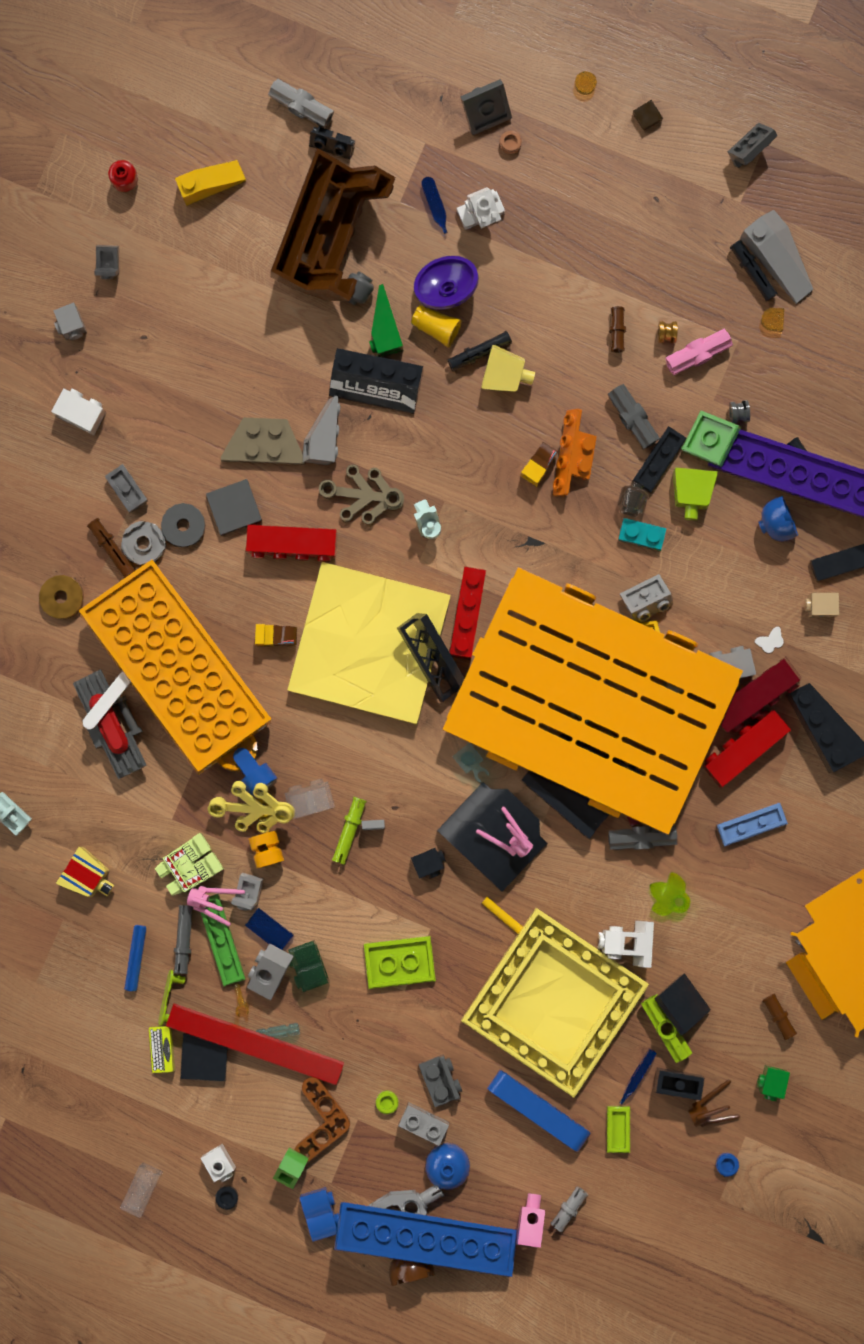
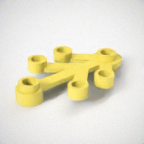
[208,781,295,833]

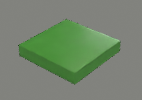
[681,411,741,467]

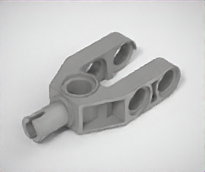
[368,1185,444,1215]

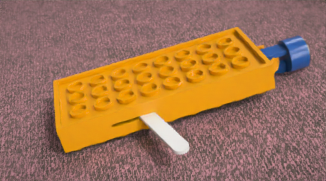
[79,559,278,798]

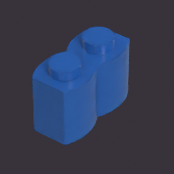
[300,1187,339,1242]

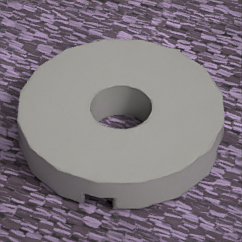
[121,521,166,565]

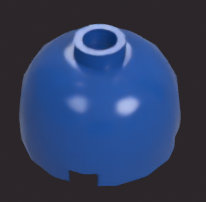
[759,496,798,542]
[425,1143,470,1190]

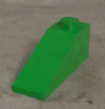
[369,284,403,357]

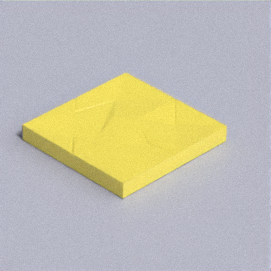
[288,562,451,725]
[461,908,649,1098]

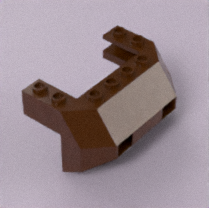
[270,148,396,301]

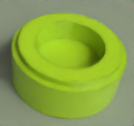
[376,1090,398,1114]

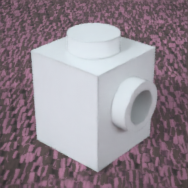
[201,1144,236,1182]

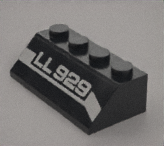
[329,348,424,414]

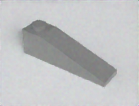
[740,210,813,304]

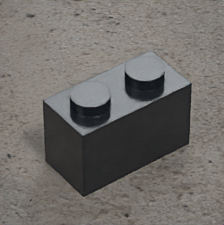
[653,1067,705,1101]

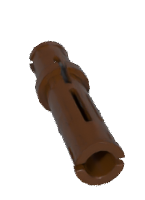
[87,518,136,578]

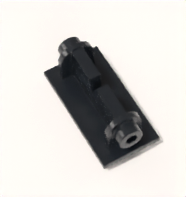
[309,126,356,160]

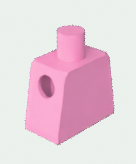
[516,1193,545,1248]

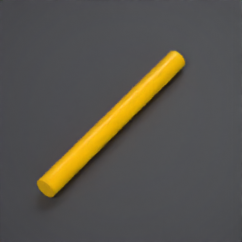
[482,897,523,934]

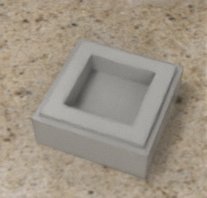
[362,820,385,830]

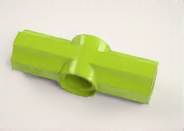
[641,994,692,1063]

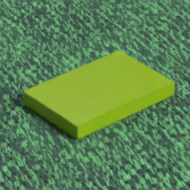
[364,936,436,989]

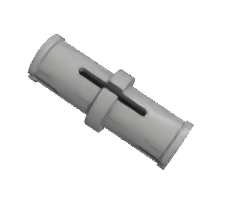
[551,1186,588,1232]

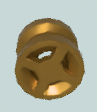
[658,321,678,343]

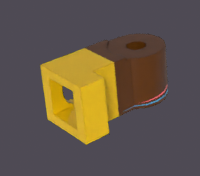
[520,442,558,487]
[255,624,297,646]

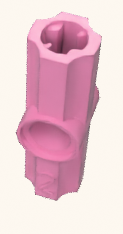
[665,328,733,376]

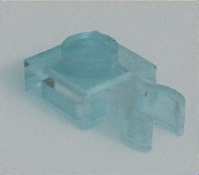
[452,743,489,783]

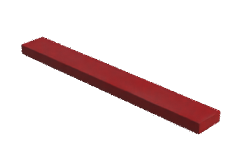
[166,1003,344,1085]

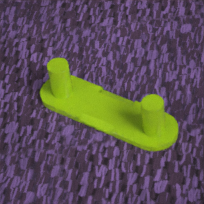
[158,970,185,1026]

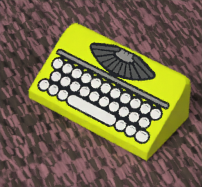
[149,1026,175,1073]

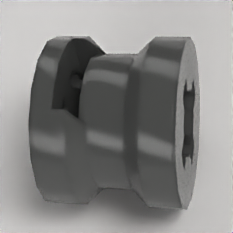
[729,400,750,424]

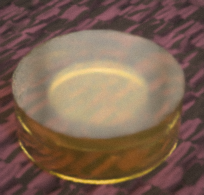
[575,71,597,95]

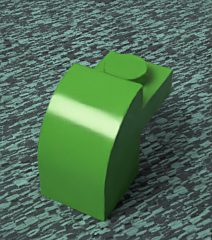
[273,1147,309,1189]

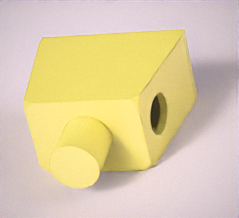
[481,345,535,391]

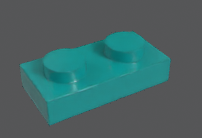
[618,518,667,551]

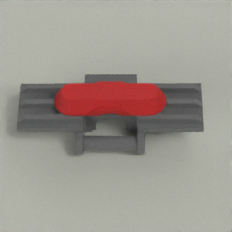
[73,669,147,779]

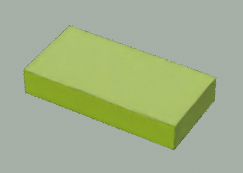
[607,1106,630,1153]

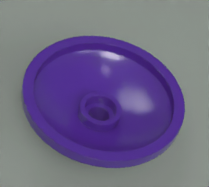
[414,256,479,310]

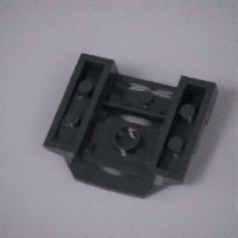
[437,782,548,892]

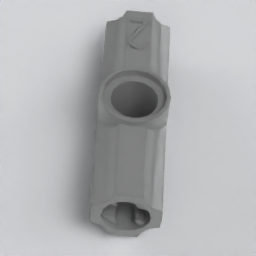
[268,79,334,129]

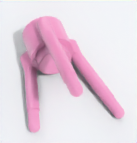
[476,807,533,857]
[187,886,245,926]

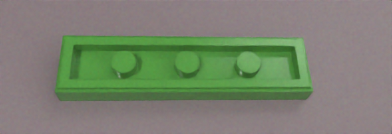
[200,893,246,986]

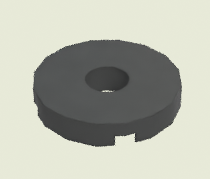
[161,503,206,547]

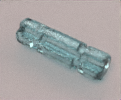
[256,1023,300,1039]

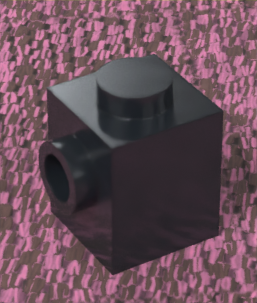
[411,847,446,879]

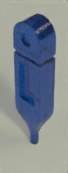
[421,177,448,234]
[619,1048,657,1105]

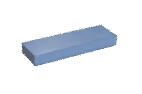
[716,803,788,846]

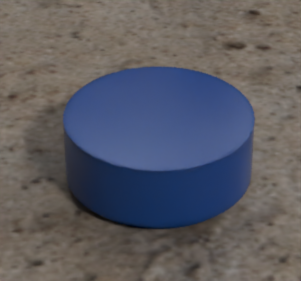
[716,1153,739,1177]

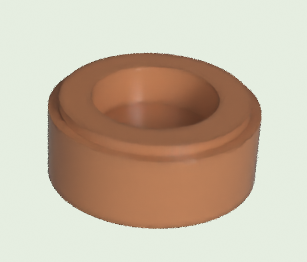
[500,131,522,154]

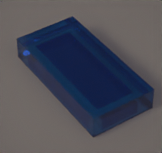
[245,907,294,950]

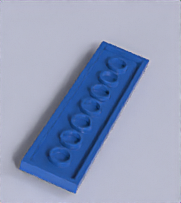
[334,1202,517,1277]

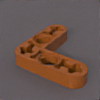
[294,1077,350,1162]

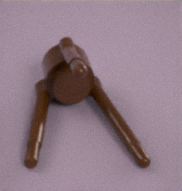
[688,1079,740,1127]

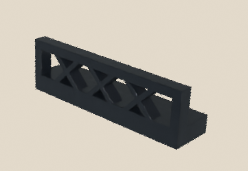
[397,613,465,702]

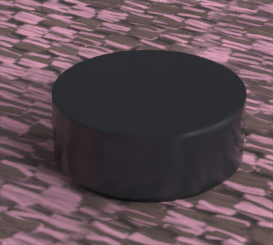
[215,1185,239,1210]

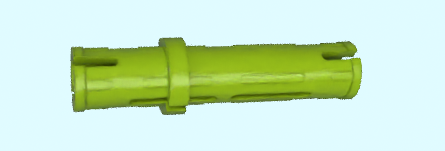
[332,796,367,865]

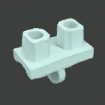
[414,500,441,539]
[0,792,32,836]

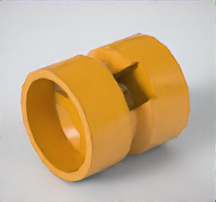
[248,830,285,869]

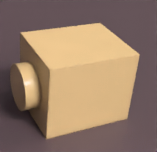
[805,593,839,617]

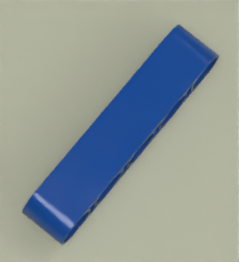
[487,1070,591,1152]

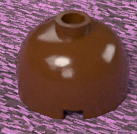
[389,1259,435,1286]

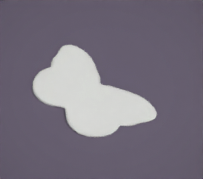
[755,627,783,653]

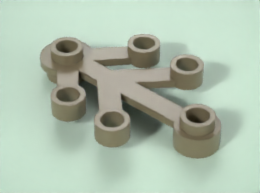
[319,465,404,525]

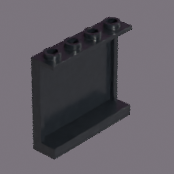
[520,719,640,839]

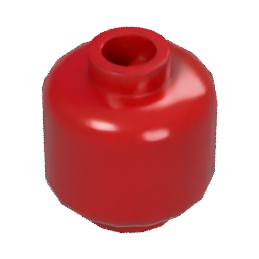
[108,160,138,192]

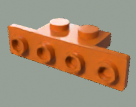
[553,409,597,497]

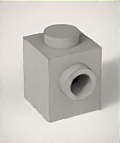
[53,303,87,340]

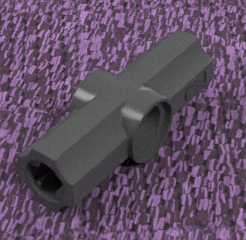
[608,384,660,450]
[608,826,677,850]

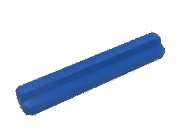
[124,925,146,992]

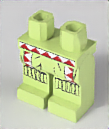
[155,833,224,896]

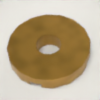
[39,575,84,619]

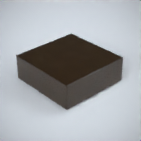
[633,100,663,131]

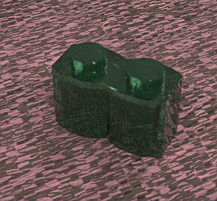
[288,940,330,992]

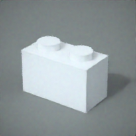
[51,388,106,435]

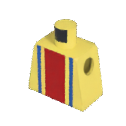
[56,847,115,897]

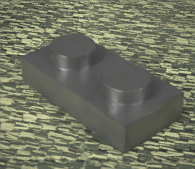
[105,464,148,513]

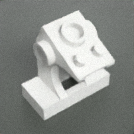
[456,187,505,230]
[598,921,654,968]

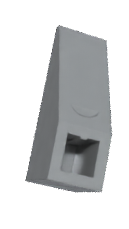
[303,396,340,465]

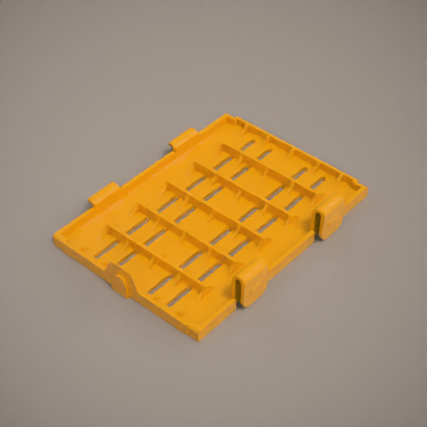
[442,567,743,835]

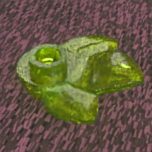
[649,872,691,916]

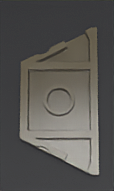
[221,417,306,465]

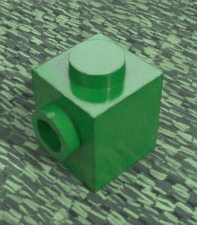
[757,1065,790,1102]

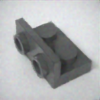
[728,123,778,168]
[419,1054,463,1107]

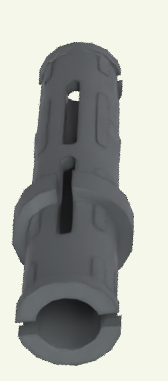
[173,905,193,974]

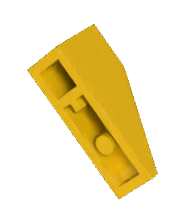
[175,160,246,206]

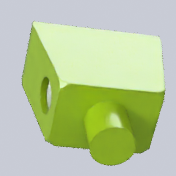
[673,467,717,520]

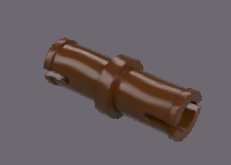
[609,306,626,353]
[762,993,797,1040]

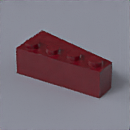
[714,656,802,733]

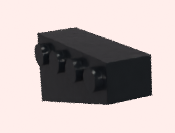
[786,683,864,773]

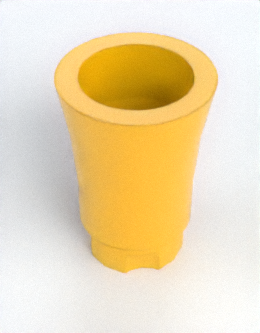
[411,305,462,348]

